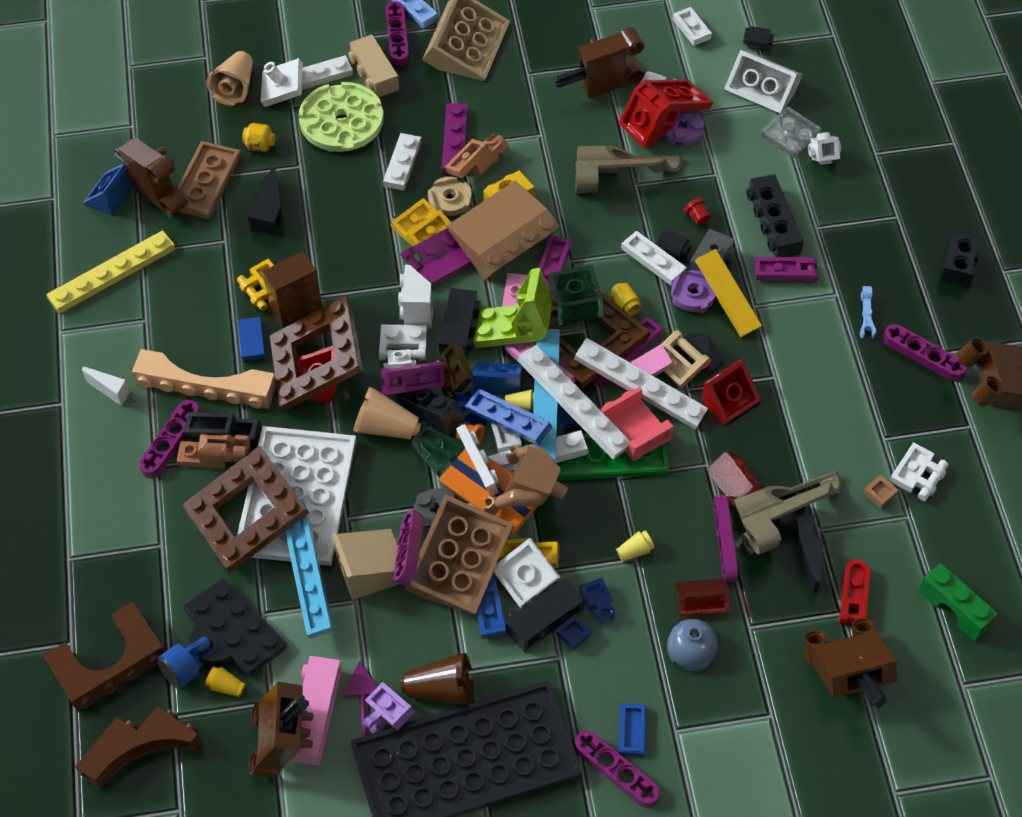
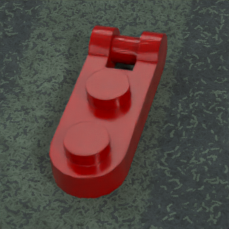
[838,560,870,625]

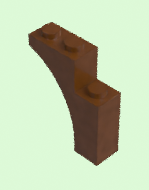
[75,706,202,790]

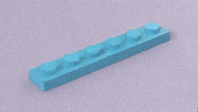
[285,497,334,639]

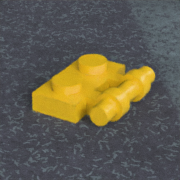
[237,259,274,311]

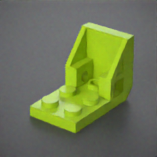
[473,268,554,348]

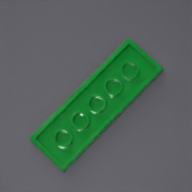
[523,434,669,481]

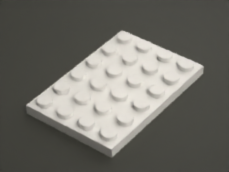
[237,426,357,566]

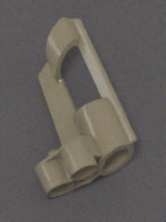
[575,145,681,194]
[734,471,841,555]

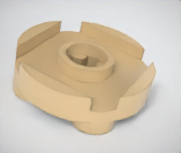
[428,177,472,216]

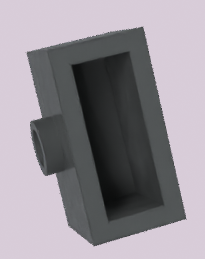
[689,229,735,271]

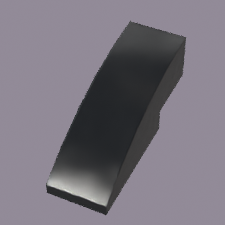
[183,412,262,449]

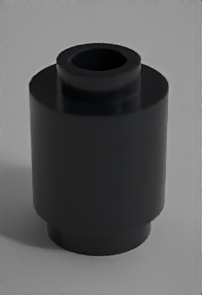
[743,26,774,50]
[657,230,691,259]

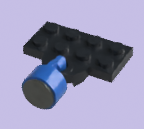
[158,578,287,688]

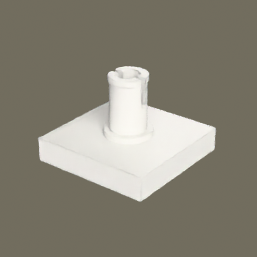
[261,58,303,107]

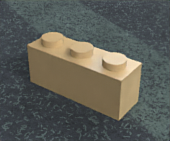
[348,35,399,98]

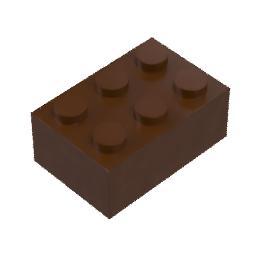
[262,252,323,329]

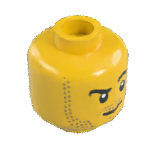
[242,123,275,152]

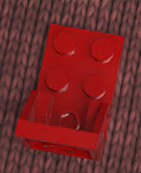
[618,79,714,148]

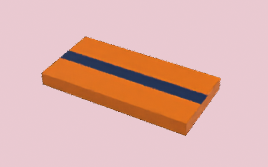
[438,448,539,536]

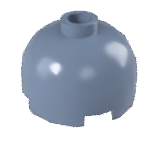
[667,619,718,671]

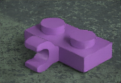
[363,682,415,734]

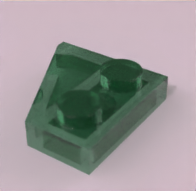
[412,425,465,477]

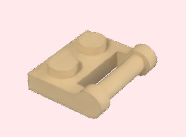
[662,330,711,389]

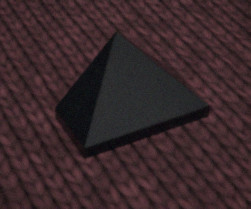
[674,333,724,376]

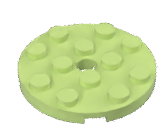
[299,82,384,152]

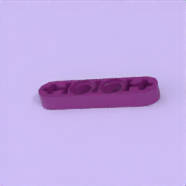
[386,1,409,66]
[883,324,967,381]
[139,400,200,478]
[713,495,738,583]
[393,509,423,587]
[575,731,659,808]

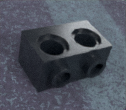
[940,233,981,287]

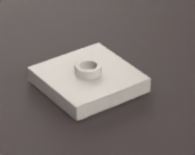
[493,538,561,608]

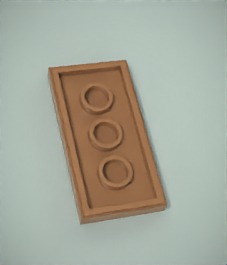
[177,141,242,219]

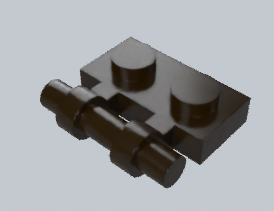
[436,341,473,400]

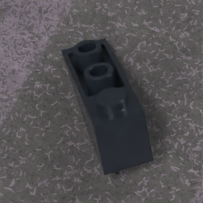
[247,167,283,236]
[395,389,465,436]

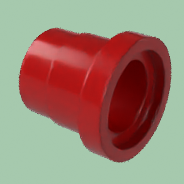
[684,198,711,225]

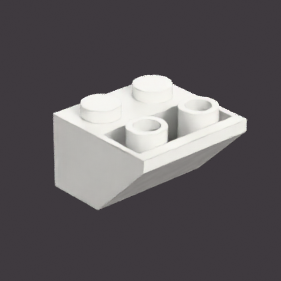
[398,265,433,329]

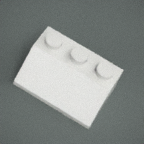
[724,50,803,113]

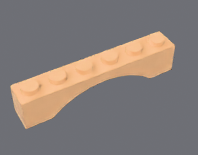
[132,349,277,409]

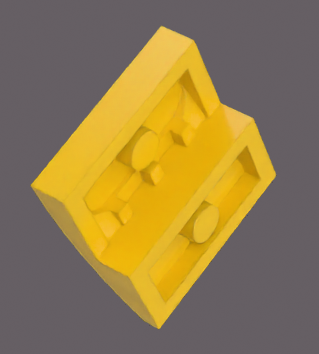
[390,198,451,246]

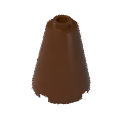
[401,653,474,705]

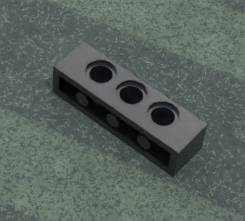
[746,174,804,257]

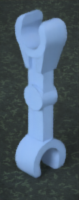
[860,286,876,339]

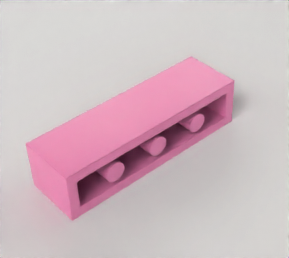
[290,656,342,766]

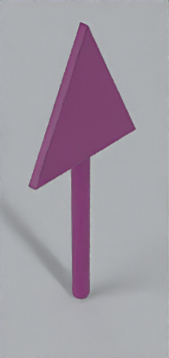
[343,661,377,736]

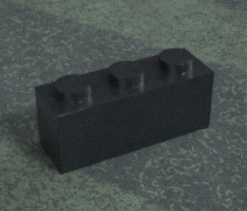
[439,288,481,359]
[505,578,584,652]

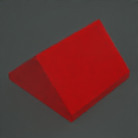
[298,346,337,403]
[702,360,761,424]

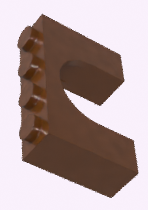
[43,602,165,712]

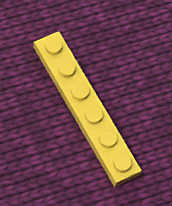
[46,230,176,314]

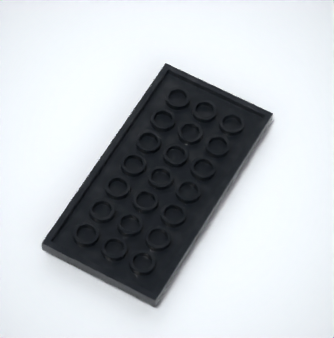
[350,680,583,817]

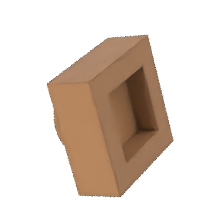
[863,475,899,509]

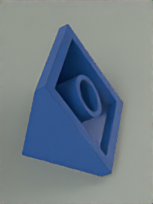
[83,163,133,216]
[473,362,523,396]

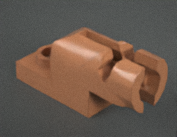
[445,133,509,178]
[177,434,250,469]

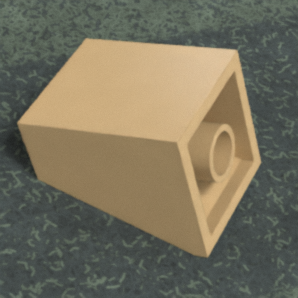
[332,529,399,600]

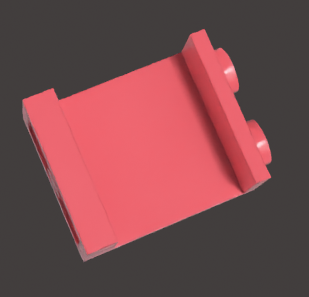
[601,386,673,461]

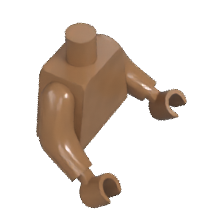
[483,445,568,515]

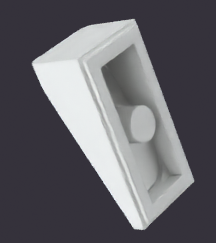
[82,367,129,405]

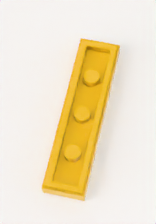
[695,249,762,338]

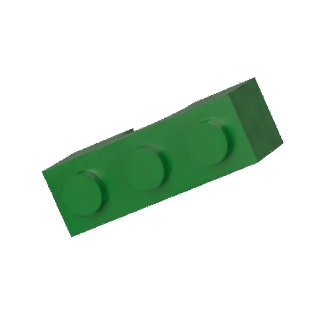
[918,563,998,642]

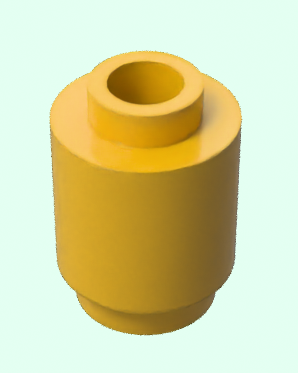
[610,283,642,316]

